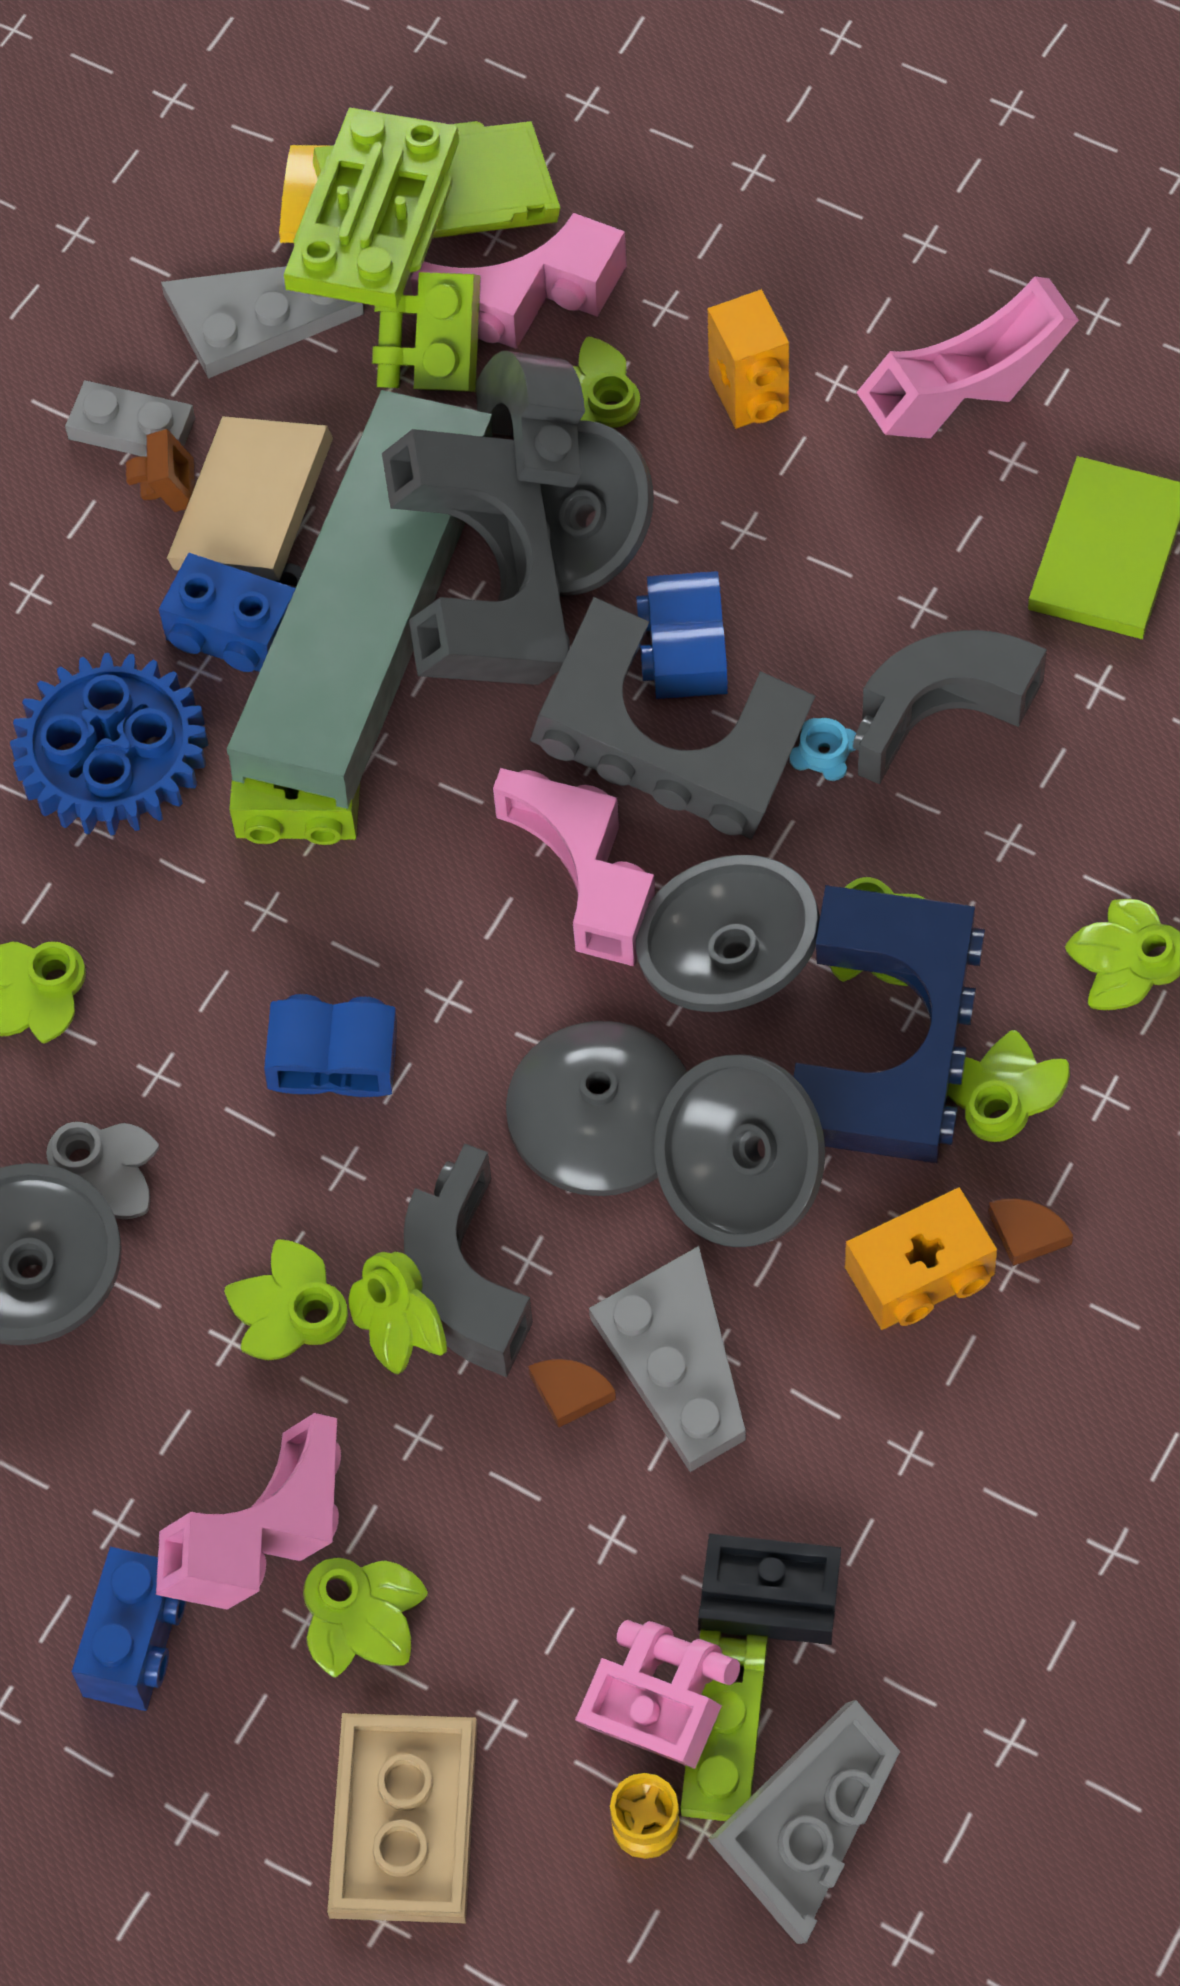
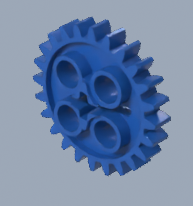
[10,653,208,835]

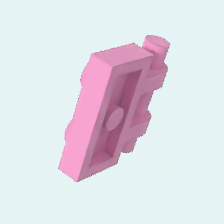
[575,1620,740,1769]

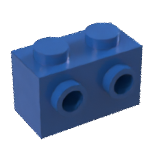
[159,552,296,672]
[71,1547,187,1711]

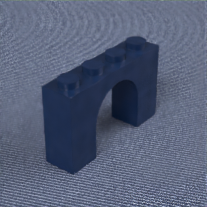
[793,885,985,1163]

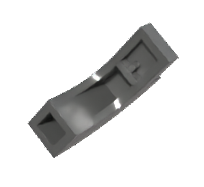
[475,351,585,488]
[853,630,1047,784]
[404,1144,533,1377]

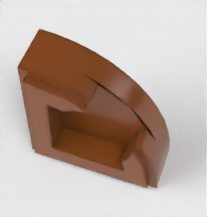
[988,1199,1073,1266]
[528,1359,616,1428]

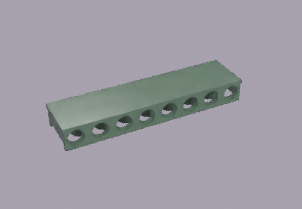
[227,390,493,809]

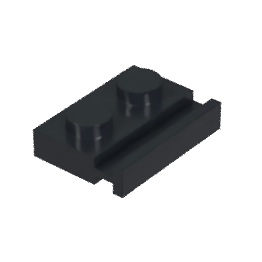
[698,1533,841,1645]

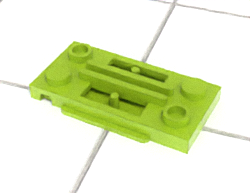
[283,107,459,309]
[312,121,560,238]

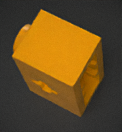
[707,289,789,429]
[845,1187,997,1331]

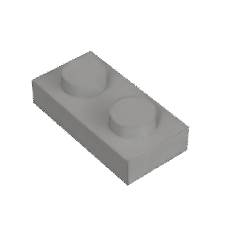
[65,380,195,456]

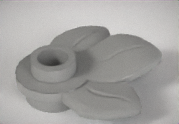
[46,1122,159,1219]

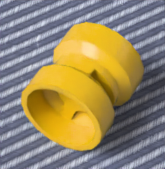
[610,1773,680,1859]

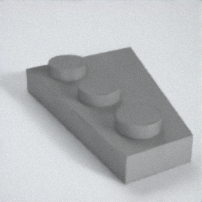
[161,266,364,379]
[589,1246,746,1472]
[708,1700,900,1944]

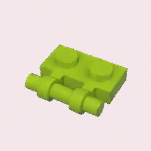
[372,272,481,392]

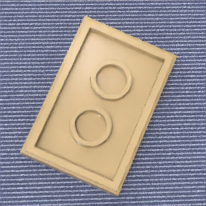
[167,416,333,581]
[328,1713,478,1923]

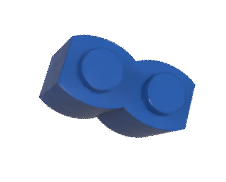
[636,571,728,699]
[264,994,397,1097]

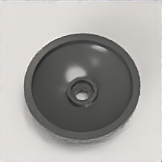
[540,420,654,596]
[636,855,820,1012]
[506,1021,687,1196]
[654,1054,825,1247]
[0,1163,122,1345]

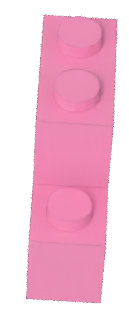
[410,213,627,349]
[856,276,1079,439]
[493,768,655,966]
[156,1413,341,1610]

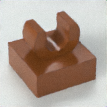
[126,429,195,512]

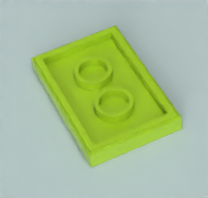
[1028,456,1180,639]

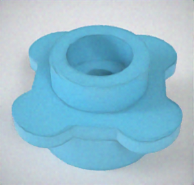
[789,718,856,781]

